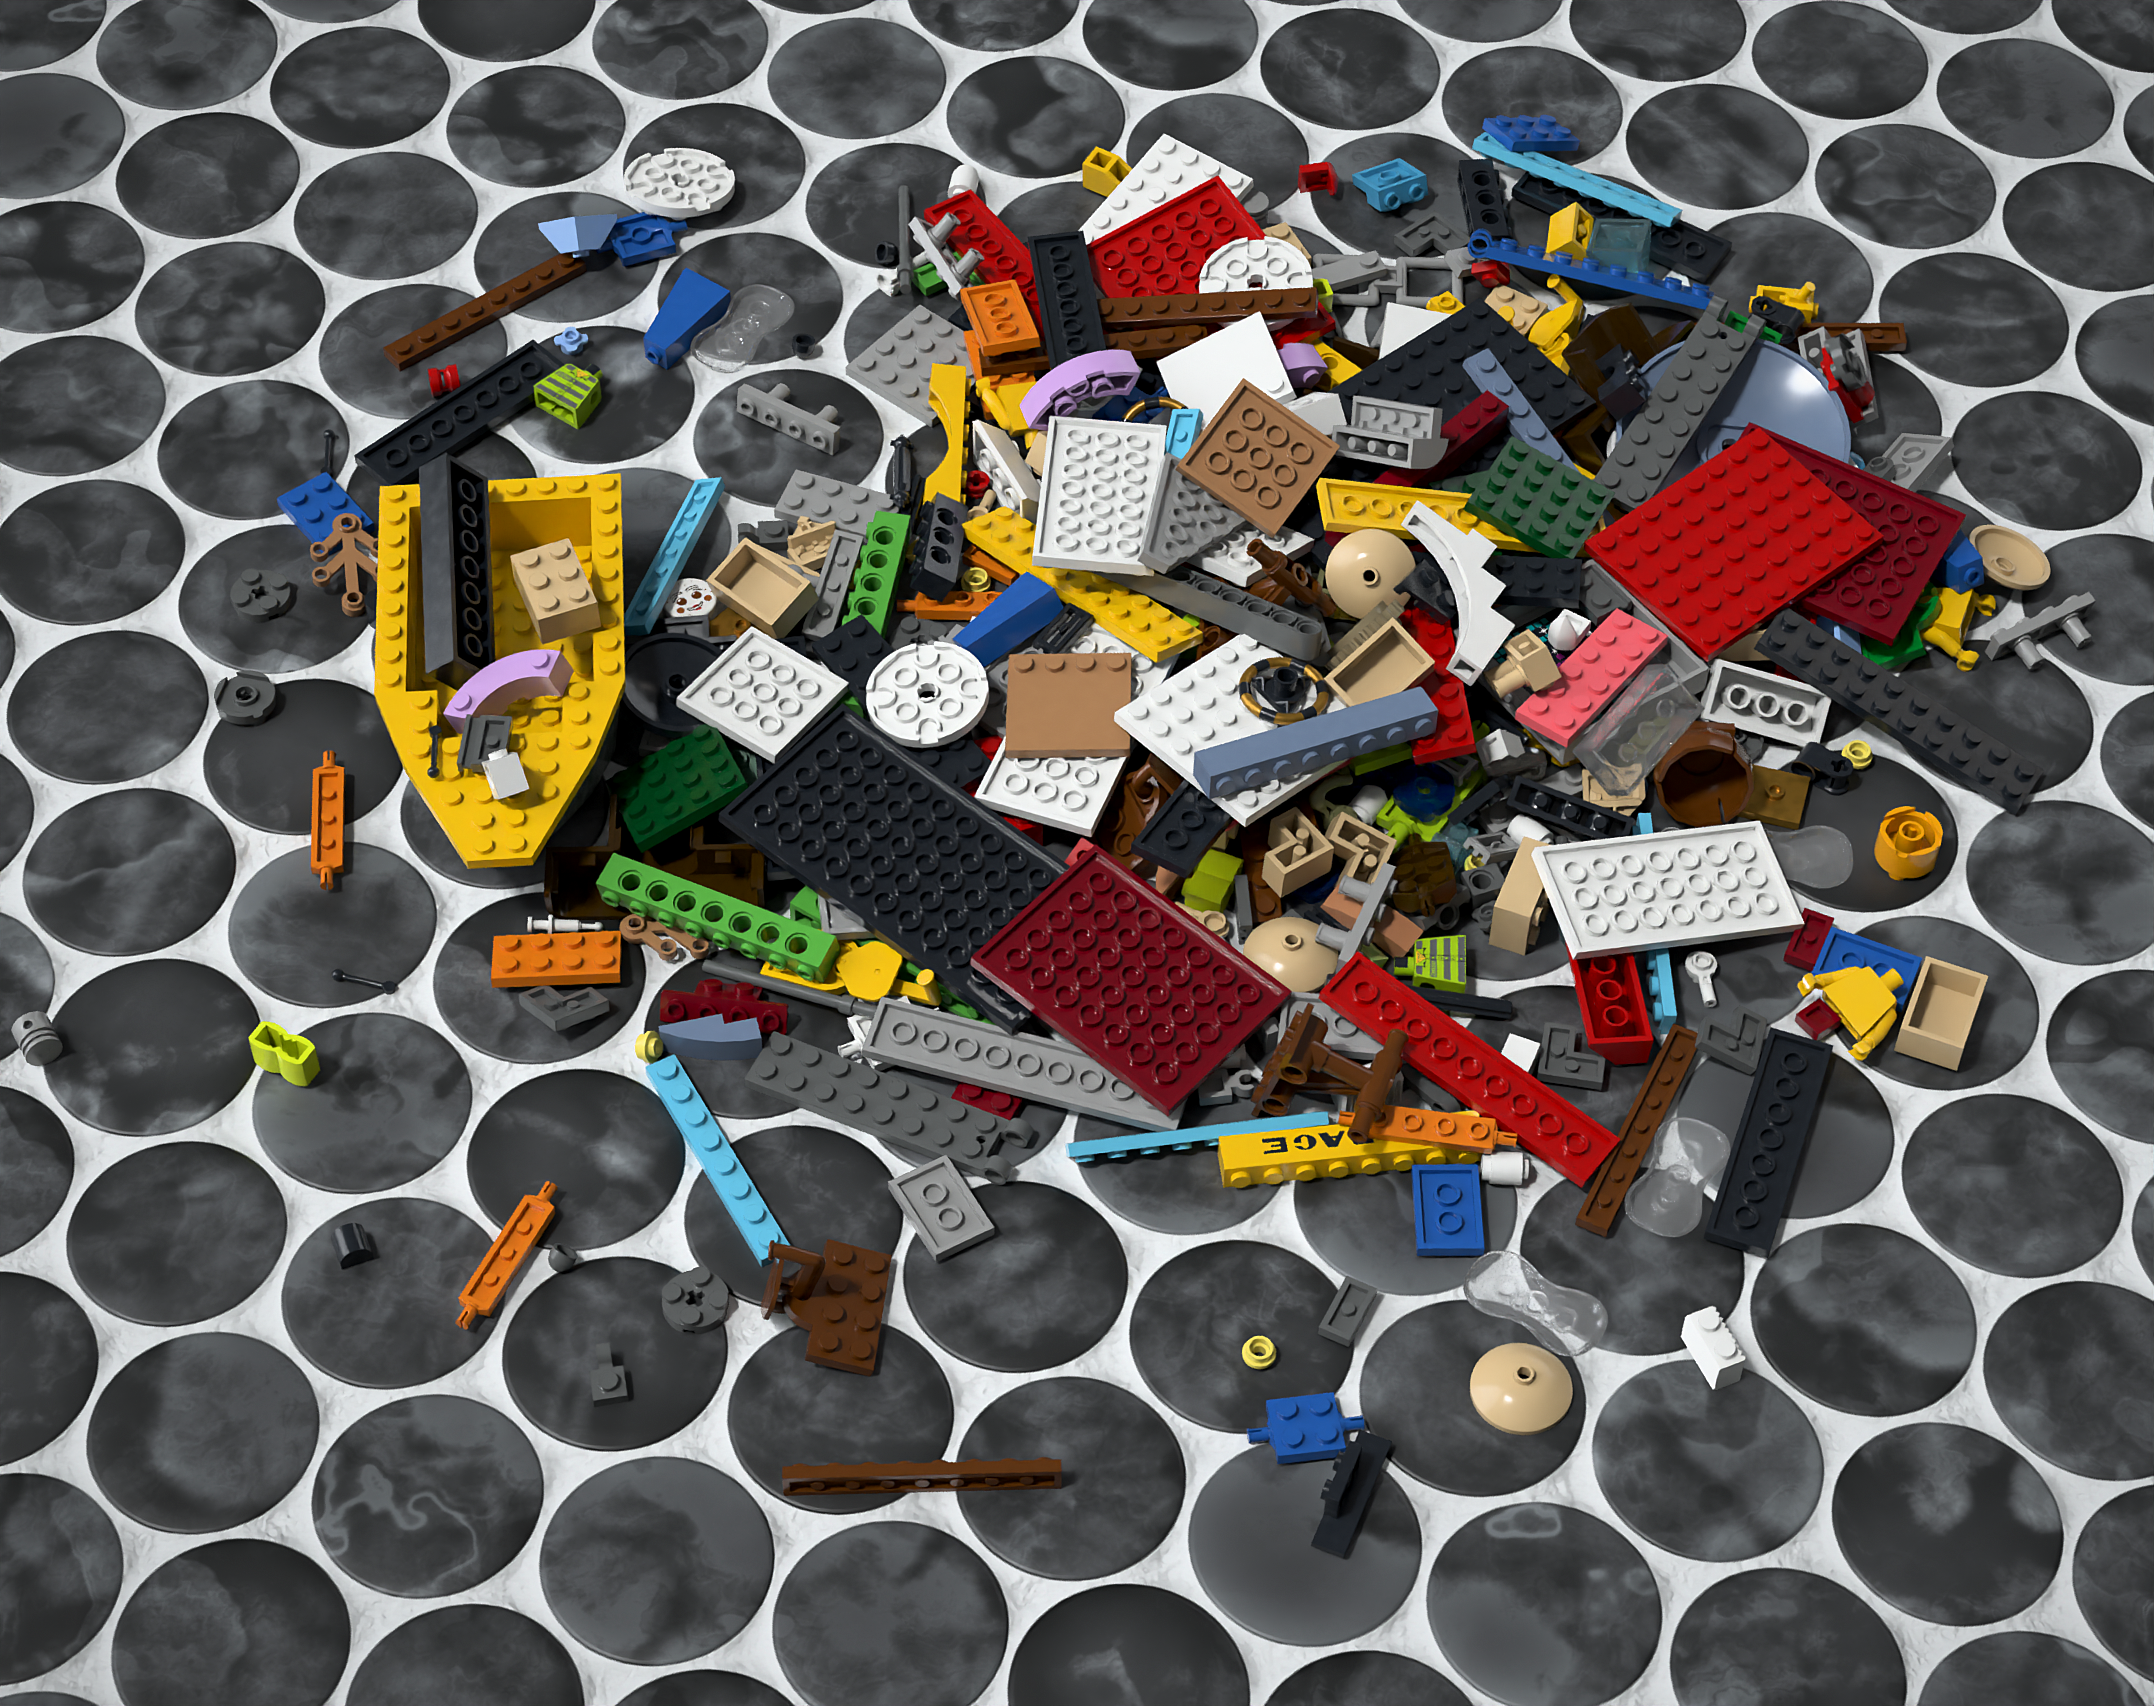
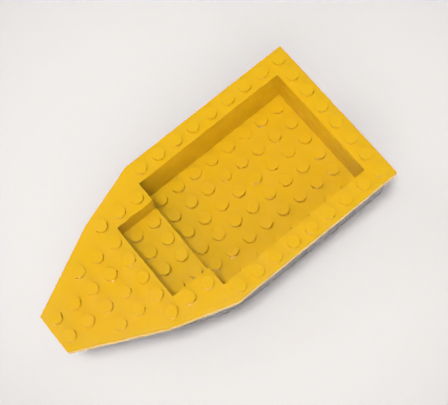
[374,473,626,869]

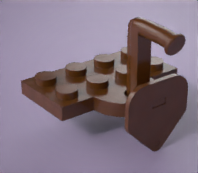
[1089,752,1185,875]
[761,1239,892,1377]

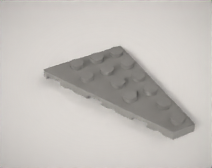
[1137,452,1250,574]

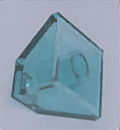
[1586,218,1652,274]

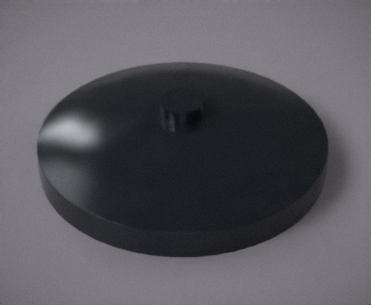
[620,633,723,739]

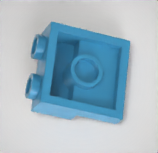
[1352,158,1429,212]

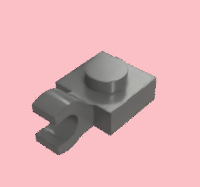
[738,520,789,551]
[589,1342,628,1407]

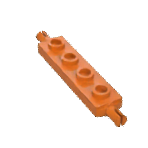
[897,591,1003,620]
[311,750,346,890]
[1338,1105,1517,1154]
[455,1181,558,1330]

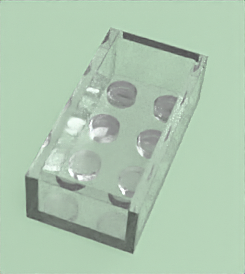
[1572,664,1705,796]

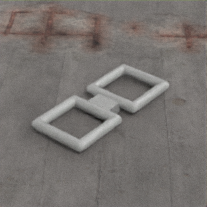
[1313,254,1463,308]

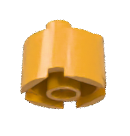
[1874,806,1943,881]

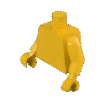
[976,377,1044,450]
[1919,587,1996,672]
[1797,966,1904,1061]

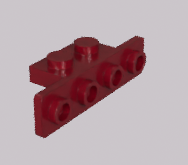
[660,979,789,1035]

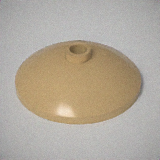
[1968,525,2051,590]
[1325,529,1416,619]
[1243,917,1338,993]
[1470,1343,1573,1435]

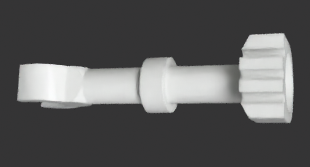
[875,250,930,297]

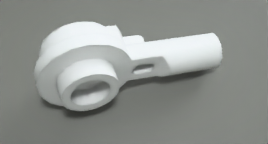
[1685,951,1717,1007]

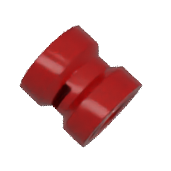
[427,364,460,397]

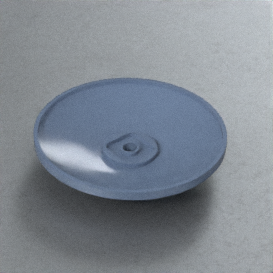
[1616,335,1851,495]

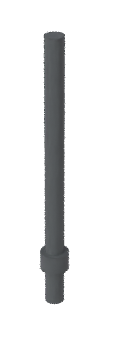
[897,185,914,294]
[702,959,878,1018]

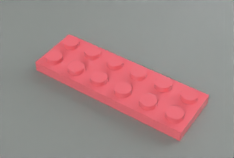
[1515,608,1668,748]

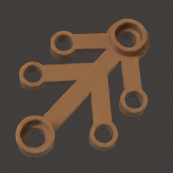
[310,513,378,617]
[619,897,744,961]

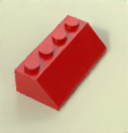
[1565,943,1653,1065]

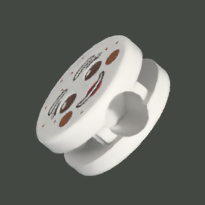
[663,578,718,621]

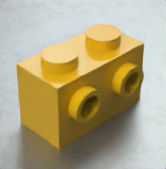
[1546,202,1594,261]

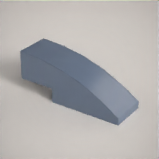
[658,1014,762,1060]

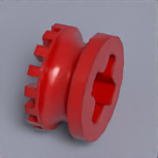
[964,470,990,499]

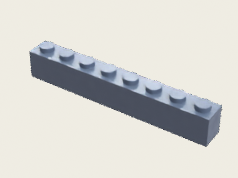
[1193,686,1438,799]

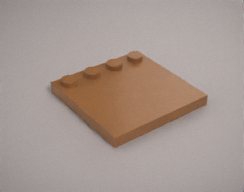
[1175,378,1340,538]
[1005,653,1132,758]

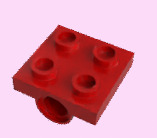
[1820,347,1875,423]

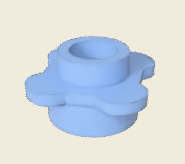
[554,327,588,355]

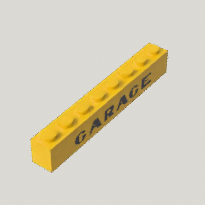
[1218,1110,1484,1188]

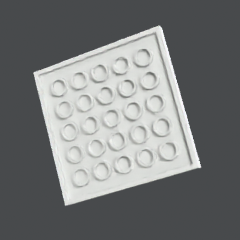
[1114,634,1350,827]

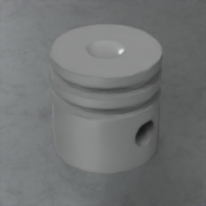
[1240,190,1269,230]
[11,1011,63,1066]

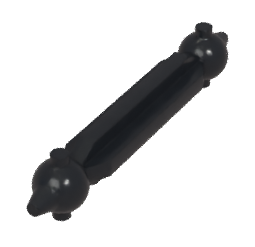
[889,434,914,509]

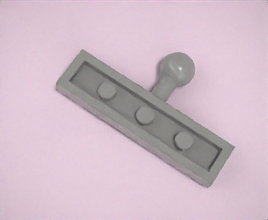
[788,529,864,641]

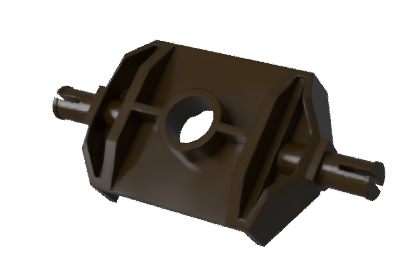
[1387,833,1458,917]

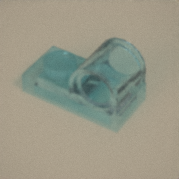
[1430,821,1479,876]

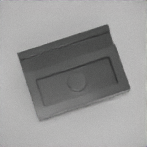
[1578,565,1632,626]
[457,714,513,773]

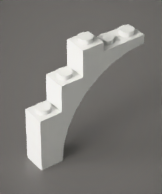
[1401,500,1515,686]

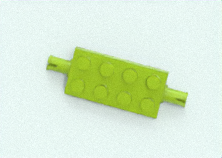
[1376,720,1490,855]

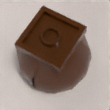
[1653,720,1755,827]

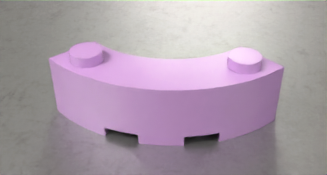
[1277,343,1328,389]
[1019,350,1140,431]
[443,650,574,734]

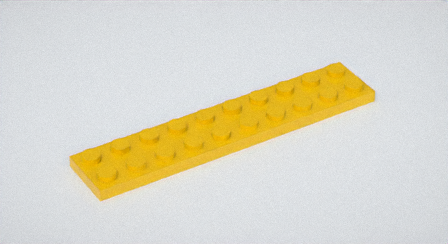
[1316,478,1606,558]
[962,506,1203,663]

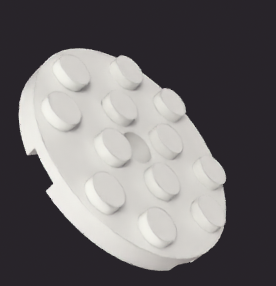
[624,148,735,220]
[1199,236,1313,332]
[866,641,989,748]

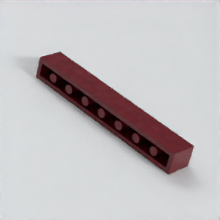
[1325,390,1509,548]

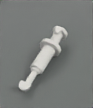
[528,915,603,934]

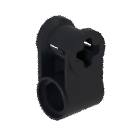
[1748,296,1805,344]
[1791,742,1853,796]

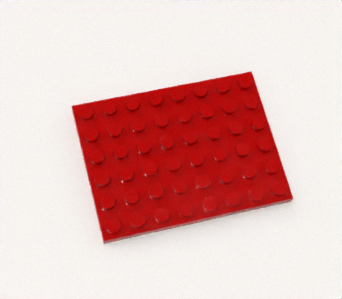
[1086,175,1336,366]
[1583,428,1884,662]

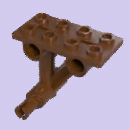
[1196,538,1337,661]
[1250,1003,1409,1143]

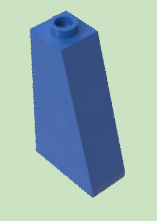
[643,268,732,370]
[1933,529,1984,594]
[953,572,1064,668]

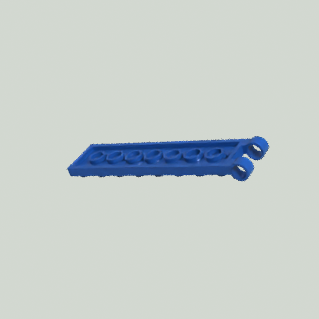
[1468,229,1714,310]

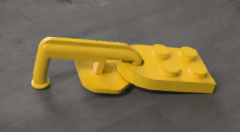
[1528,274,1584,376]
[760,929,942,1006]

